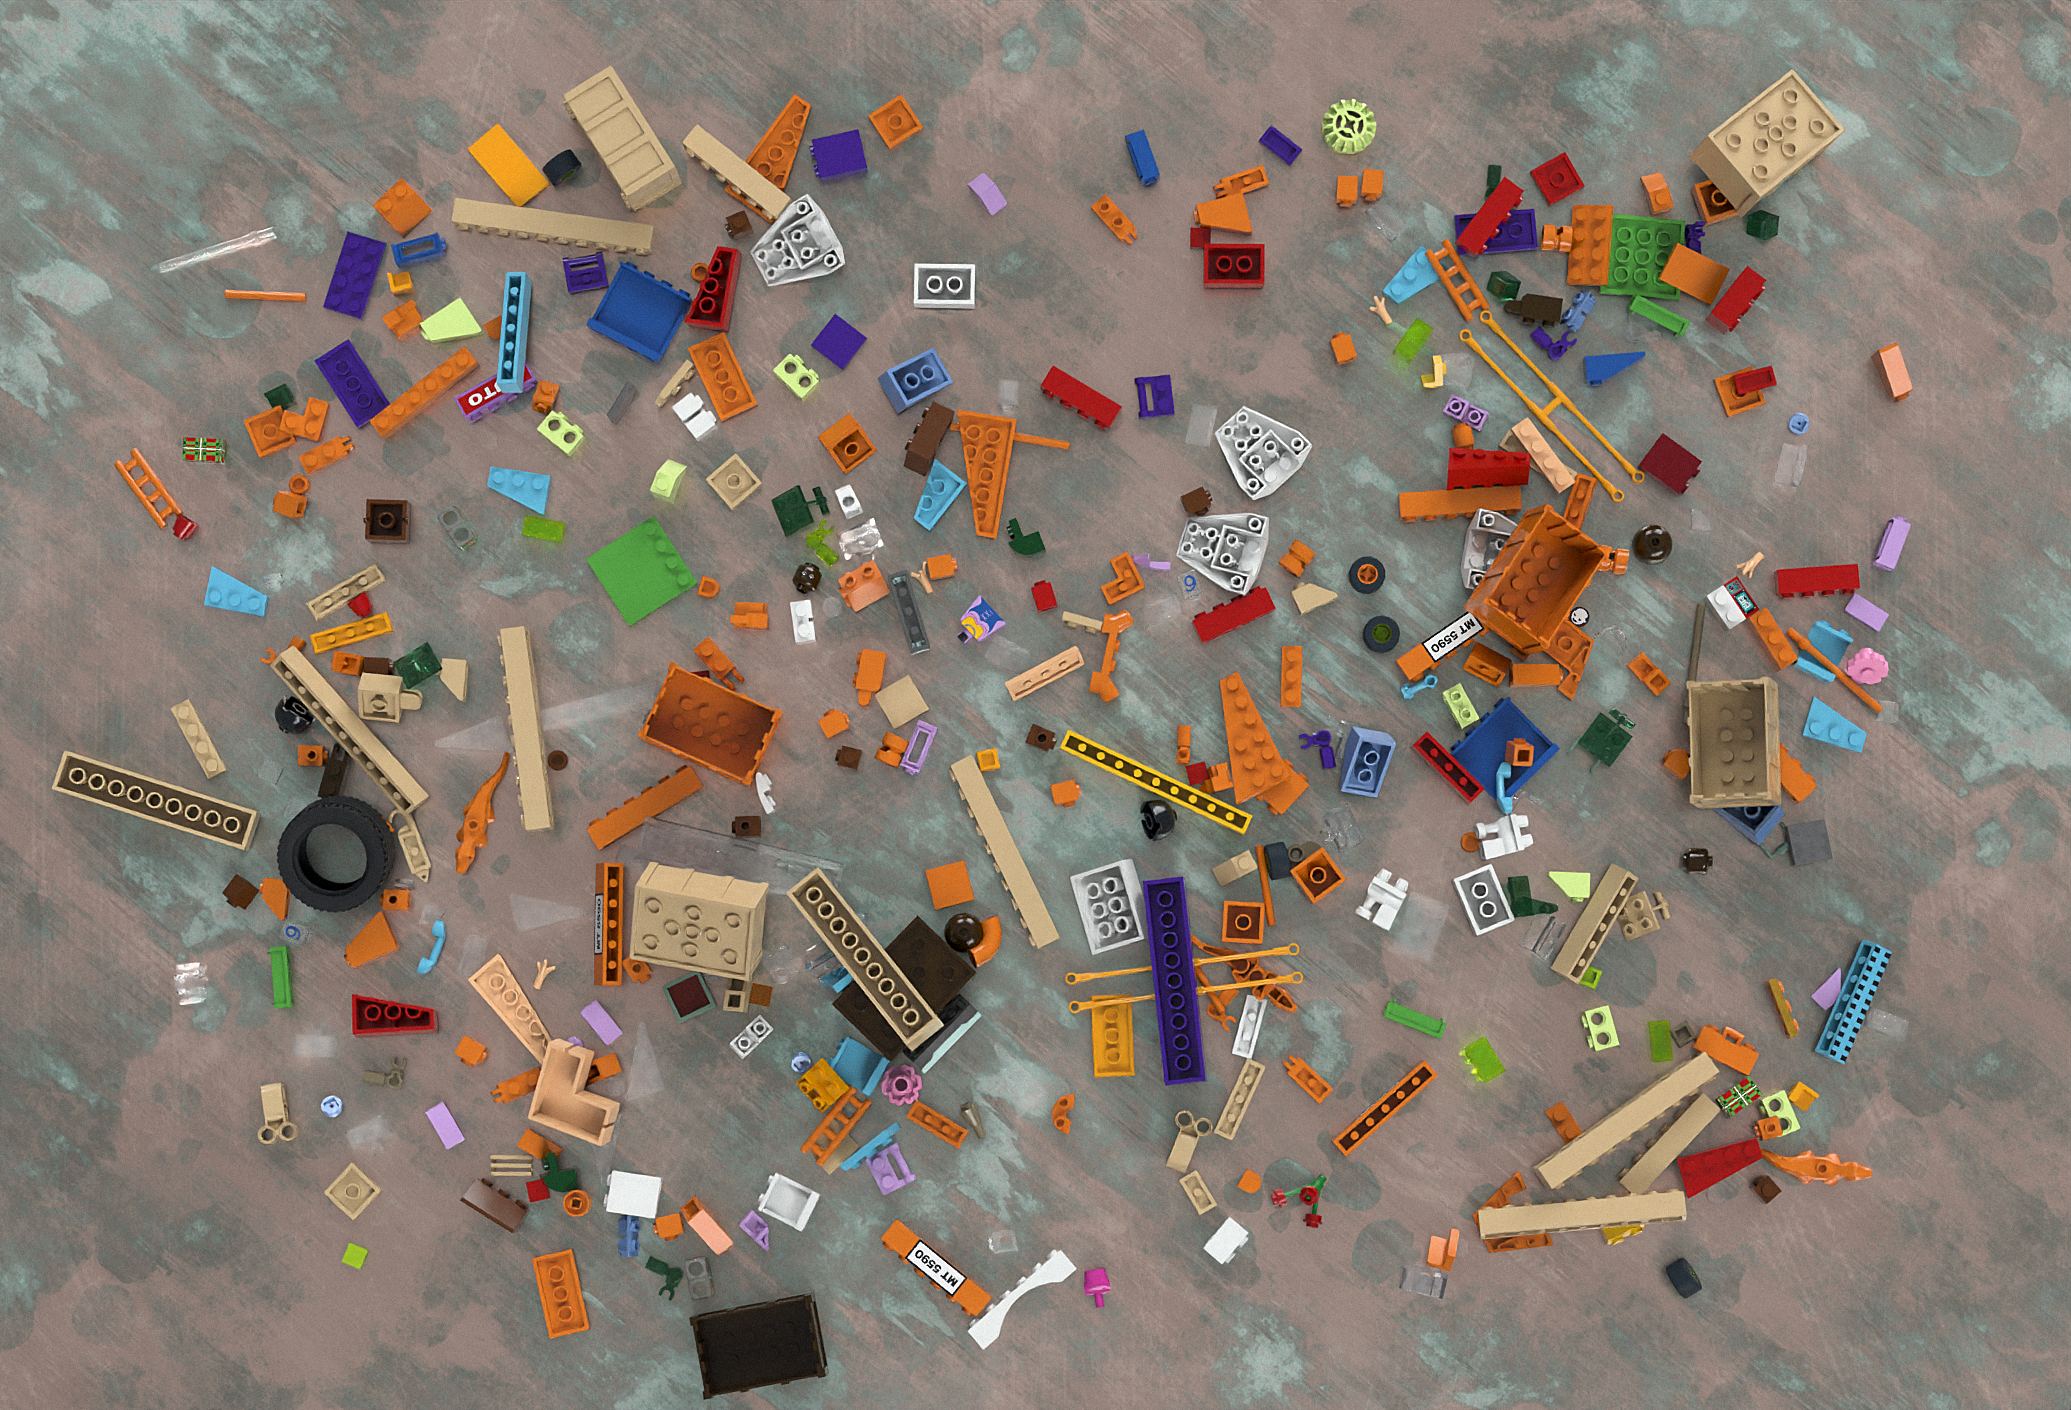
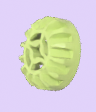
[1321,99,1376,155]

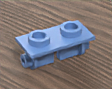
[1560,290,1596,332]
[618,1215,640,1257]

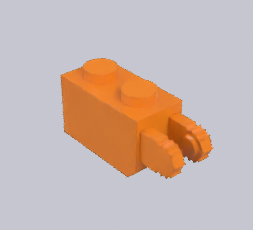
[693,637,745,691]
[852,649,887,708]

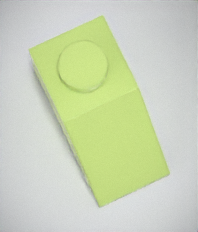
[1547,871,1590,902]

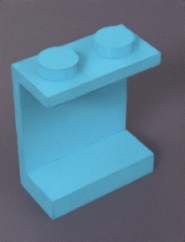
[1793,620,1854,684]
[828,1036,890,1096]

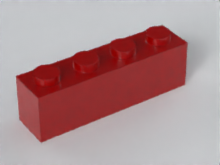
[1455,177,1524,258]
[1040,366,1122,430]
[1774,564,1860,599]
[1192,586,1276,644]
[1411,732,1485,805]

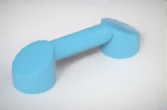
[1496,762,1512,814]
[417,919,446,975]

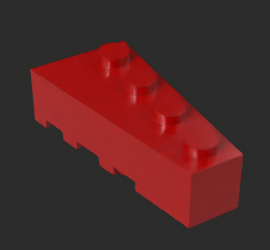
[684,246,742,332]
[1446,447,1530,491]
[352,994,438,1038]
[1677,1137,1763,1199]

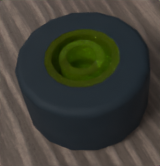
[542,149,582,185]
[1363,615,1400,653]
[1264,842,1291,880]
[1666,1258,1702,1298]

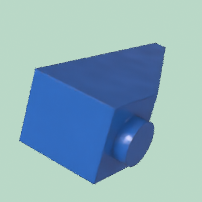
[1583,351,1645,386]

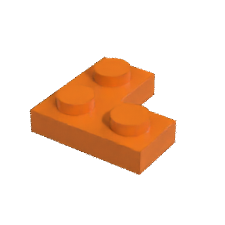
[278,397,329,442]
[1100,551,1145,606]

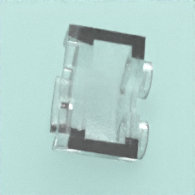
[174,962,208,1005]

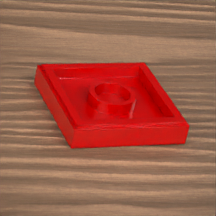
[1530,152,1585,207]

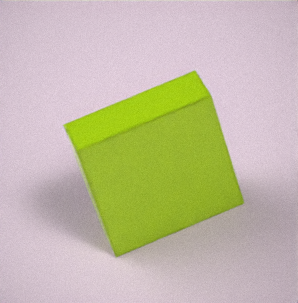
[1579,966,1602,990]
[341,1242,369,1269]

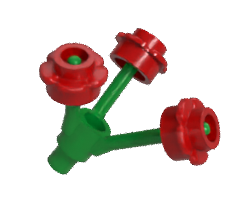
[1271,1175,1327,1228]

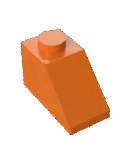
[1640,172,1674,216]
[259,878,291,921]
[585,1053,622,1087]

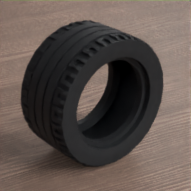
[277,795,395,913]

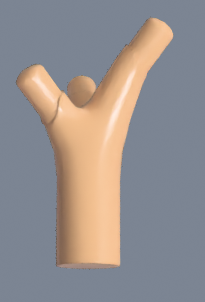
[1369,296,1393,325]
[1736,552,1764,578]
[911,562,934,594]
[533,959,555,989]

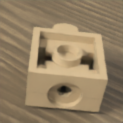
[358,673,423,723]

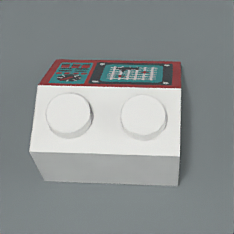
[1703,576,1760,632]

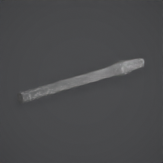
[158,227,275,271]

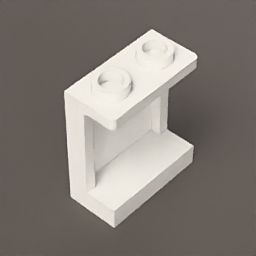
[604,1170,663,1219]
[757,1173,821,1232]

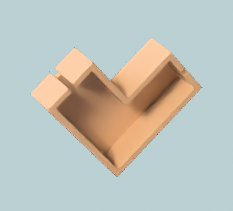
[528,1038,620,1146]

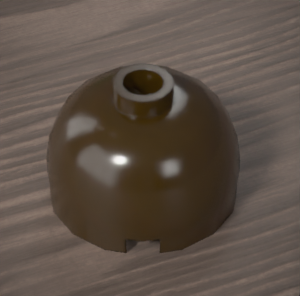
[1632,525,1672,565]
[944,913,983,953]

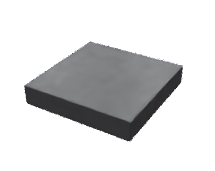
[607,382,638,425]
[1785,819,1833,866]

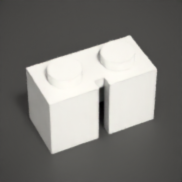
[672,393,717,441]
[790,600,817,645]
[1203,1217,1249,1264]

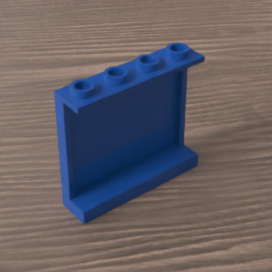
[586,261,693,365]
[1450,697,1560,802]

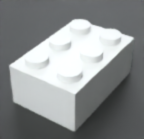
[914,264,975,309]
[1451,864,1515,937]

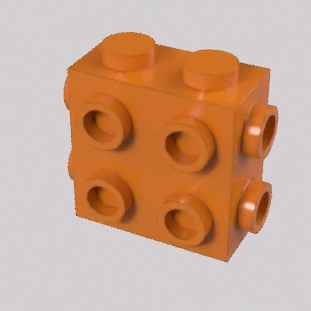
[838,560,891,612]
[1255,758,1309,816]

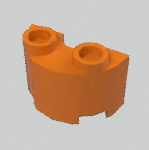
[1052,1094,1075,1135]

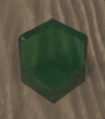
[1746,210,1779,240]
[1487,271,1521,301]
[264,383,297,410]

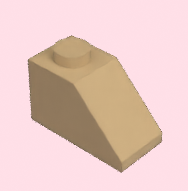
[1290,582,1338,616]
[438,658,469,702]
[1212,850,1258,887]

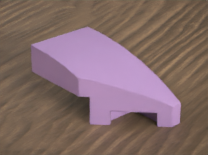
[1132,554,1170,572]
[1811,968,1842,1011]
[738,1209,769,1251]

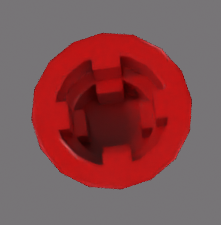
[172,514,198,540]
[347,592,373,618]

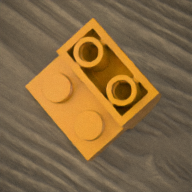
[796,1058,849,1113]

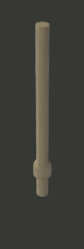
[1682,604,1706,724]

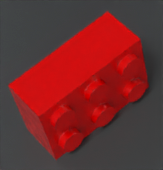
[1203,243,1265,288]
[1705,266,1767,334]

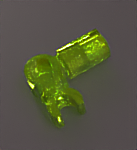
[806,519,840,566]

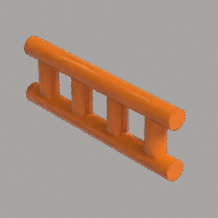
[1424,238,1490,321]
[114,448,183,529]
[800,1085,872,1167]

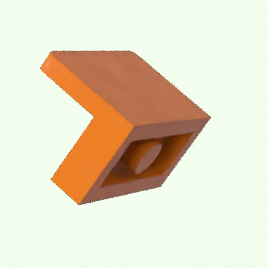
[1462,642,1512,687]
[1426,1228,1460,1272]

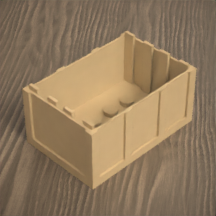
[562,65,682,213]
[1689,69,1845,218]
[1686,677,1781,809]
[629,862,769,981]

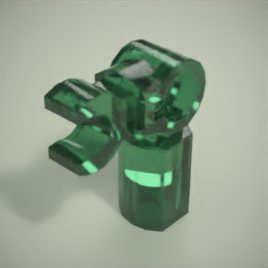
[1484,165,1502,202]
[645,1256,684,1300]

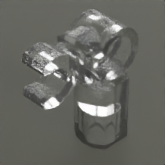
[1324,716,1357,760]

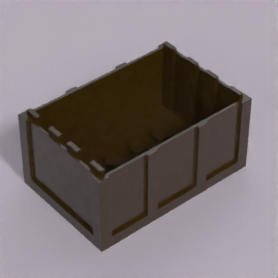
[832,915,977,1062]
[689,1292,829,1400]

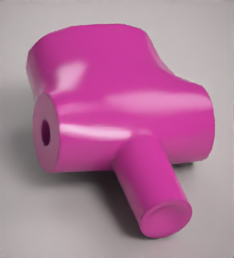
[1084,1269,1111,1308]

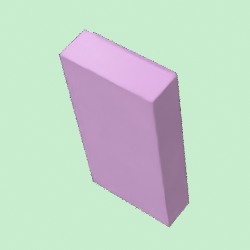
[1843,593,1889,632]

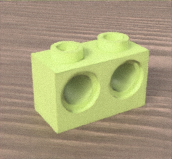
[773,354,820,401]
[537,411,585,457]
[1441,683,1480,730]
[1581,1005,1620,1051]
[1758,1090,1801,1138]

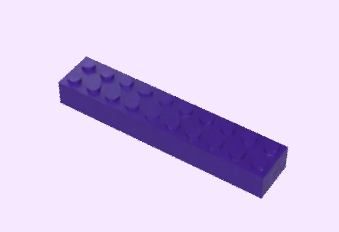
[1143,876,1208,1086]

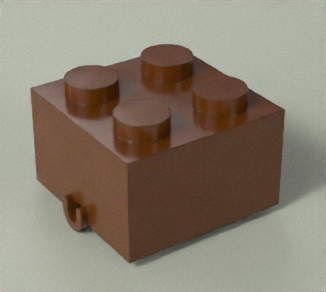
[363,499,411,543]

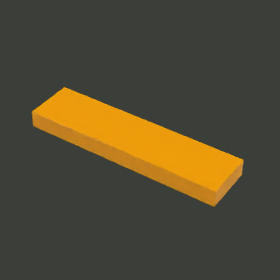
[309,612,393,655]

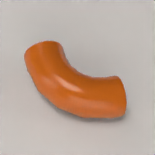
[968,915,1002,968]

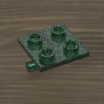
[771,485,830,537]
[393,642,443,690]
[1577,707,1636,767]
[1507,876,1558,918]

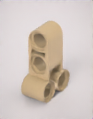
[258,1082,300,1144]
[1166,1110,1212,1173]

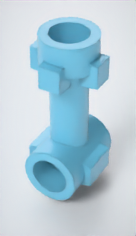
[1400,673,1438,699]

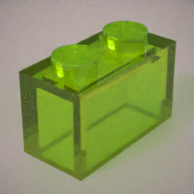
[1392,317,1434,365]
[1462,1036,1506,1084]

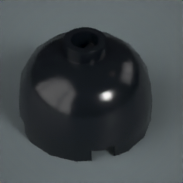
[275,695,316,734]
[1140,800,1177,841]

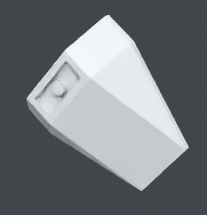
[750,194,845,287]
[1214,406,1312,500]
[1460,509,1517,590]
[1176,513,1269,595]

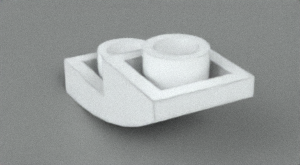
[756,772,776,815]
[729,1015,774,1060]

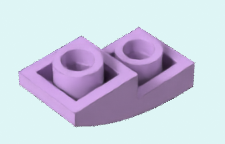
[1443,394,1489,432]
[579,1000,622,1046]
[425,1101,465,1149]

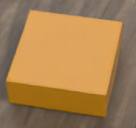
[976,748,1000,772]

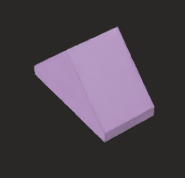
[967,173,1008,216]

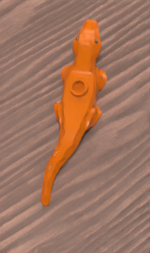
[455,751,510,874]
[1191,933,1297,1013]
[1760,1149,1872,1186]

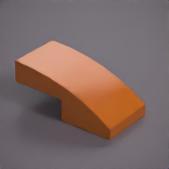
[1626,652,1671,696]
[517,1128,564,1161]

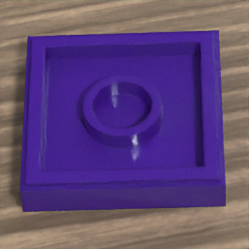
[811,314,867,370]

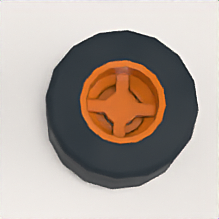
[1349,556,1386,594]

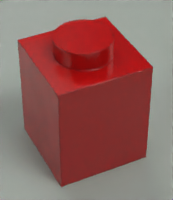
[1031,580,1058,613]

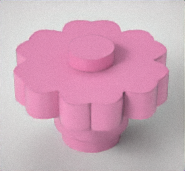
[1846,648,1889,685]
[881,1064,923,1106]

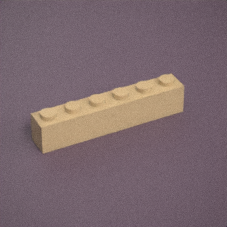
[682,124,792,220]
[1551,864,1639,984]
[1617,1093,1721,1195]

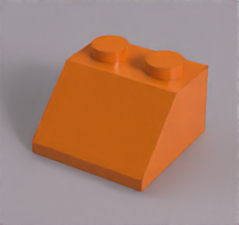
[372,178,432,238]
[817,413,877,474]
[1290,847,1347,904]

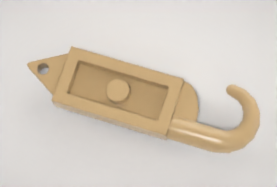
[388,807,432,883]

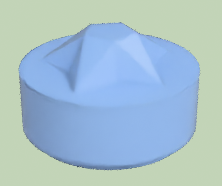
[1789,413,1809,434]
[791,1052,812,1074]
[321,1096,342,1117]

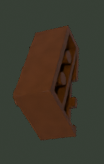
[904,401,955,476]

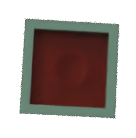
[661,971,717,1024]

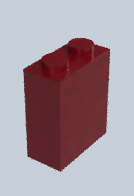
[1637,433,1702,496]

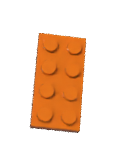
[1567,205,1614,286]
[687,332,758,422]
[532,1249,590,1339]

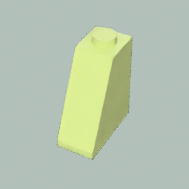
[420,298,484,344]
[650,459,687,504]

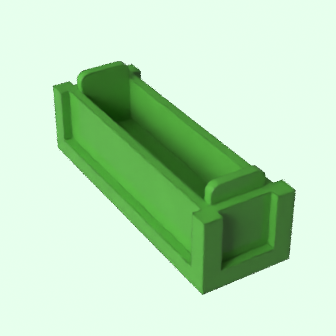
[1627,293,1691,337]
[267,946,294,1009]
[1382,999,1446,1039]

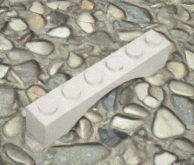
[968,1249,1077,1350]

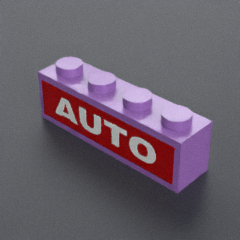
[454,360,538,422]

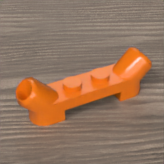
[1089,610,1134,703]

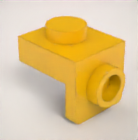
[1421,355,1446,388]

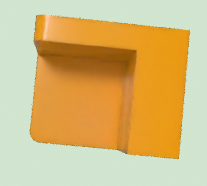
[387,271,415,296]
[1787,1081,1820,1111]

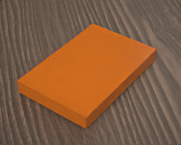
[1658,242,1730,305]

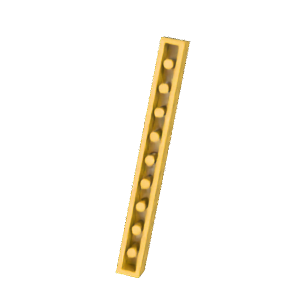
[1060,730,1252,835]

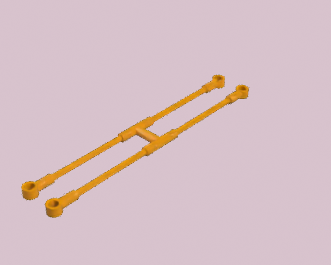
[1459,310,1645,503]
[1065,943,1304,1013]

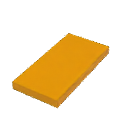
[467,123,550,207]
[1091,994,1135,1077]

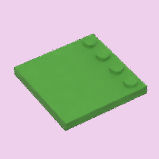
[1599,214,1685,301]
[586,516,698,627]

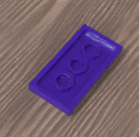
[1454,209,1538,256]
[323,232,387,320]
[315,339,390,429]

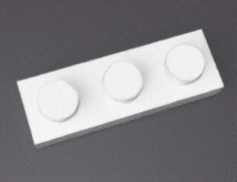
[1231,994,1267,1059]

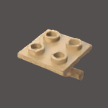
[1617,891,1672,941]

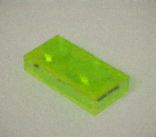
[521,515,566,543]
[1648,1020,1673,1062]

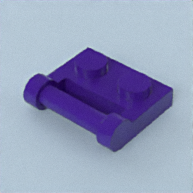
[562,251,608,293]
[1134,374,1175,419]

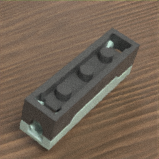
[887,570,931,655]
[902,993,982,1074]

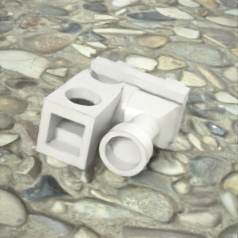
[1474,814,1533,861]
[1355,869,1409,931]

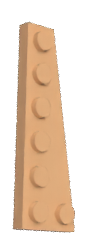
[468,953,553,1065]

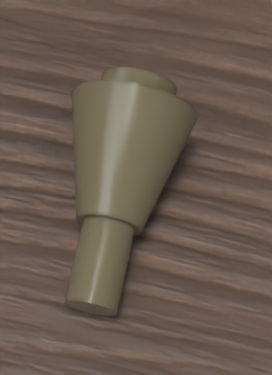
[958,1101,986,1139]

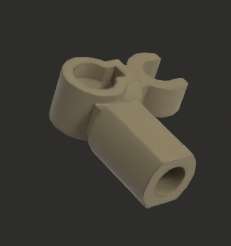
[363,1056,407,1090]

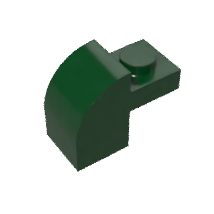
[1006,518,1046,558]
[539,1151,578,1192]

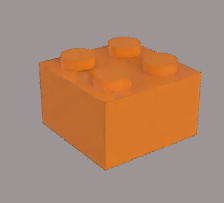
[1691,179,1738,227]
[1221,901,1265,945]

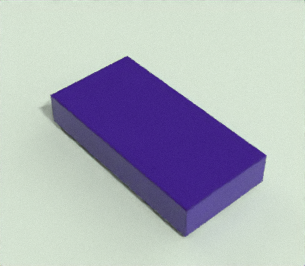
[1258,125,1302,166]

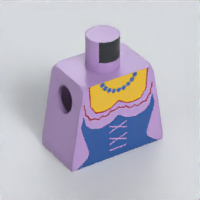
[956,595,1006,644]

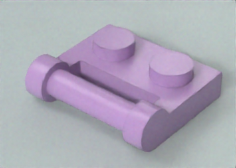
[865,1142,916,1196]

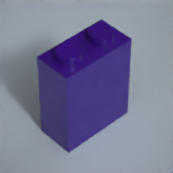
[809,129,868,182]

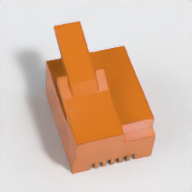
[382,299,424,340]
[730,602,768,630]
[1198,762,1233,794]

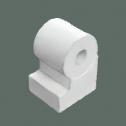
[835,484,863,520]

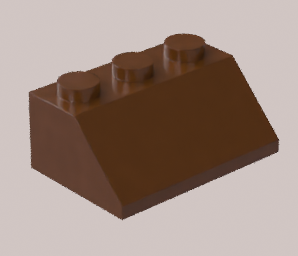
[460,1178,530,1233]

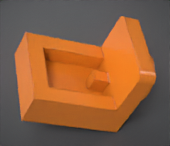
[532,380,560,415]
[331,651,364,676]
[1753,1116,1783,1141]

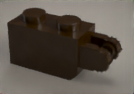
[1503,293,1563,328]
[317,743,351,798]

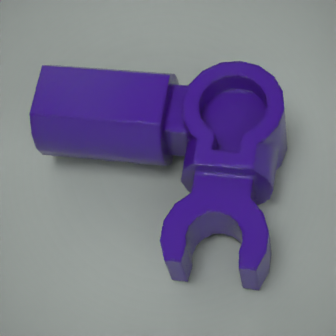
[1685,221,1705,254]
[1530,326,1577,361]
[1299,730,1336,769]

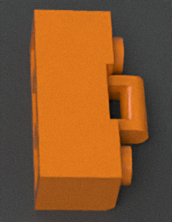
[1691,1024,1759,1076]

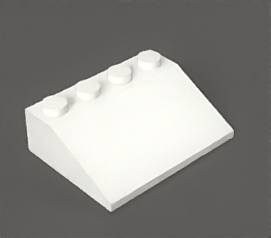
[1070,859,1149,955]

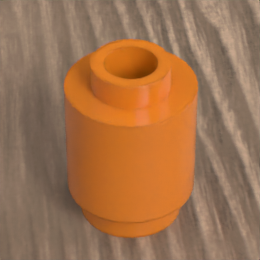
[1451,422,1475,449]

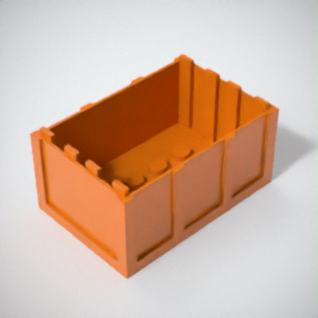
[1463,503,1611,655]
[637,662,783,788]

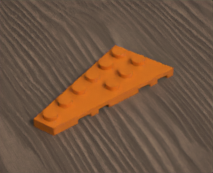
[724,94,811,225]
[957,409,1017,539]
[1220,672,1292,805]

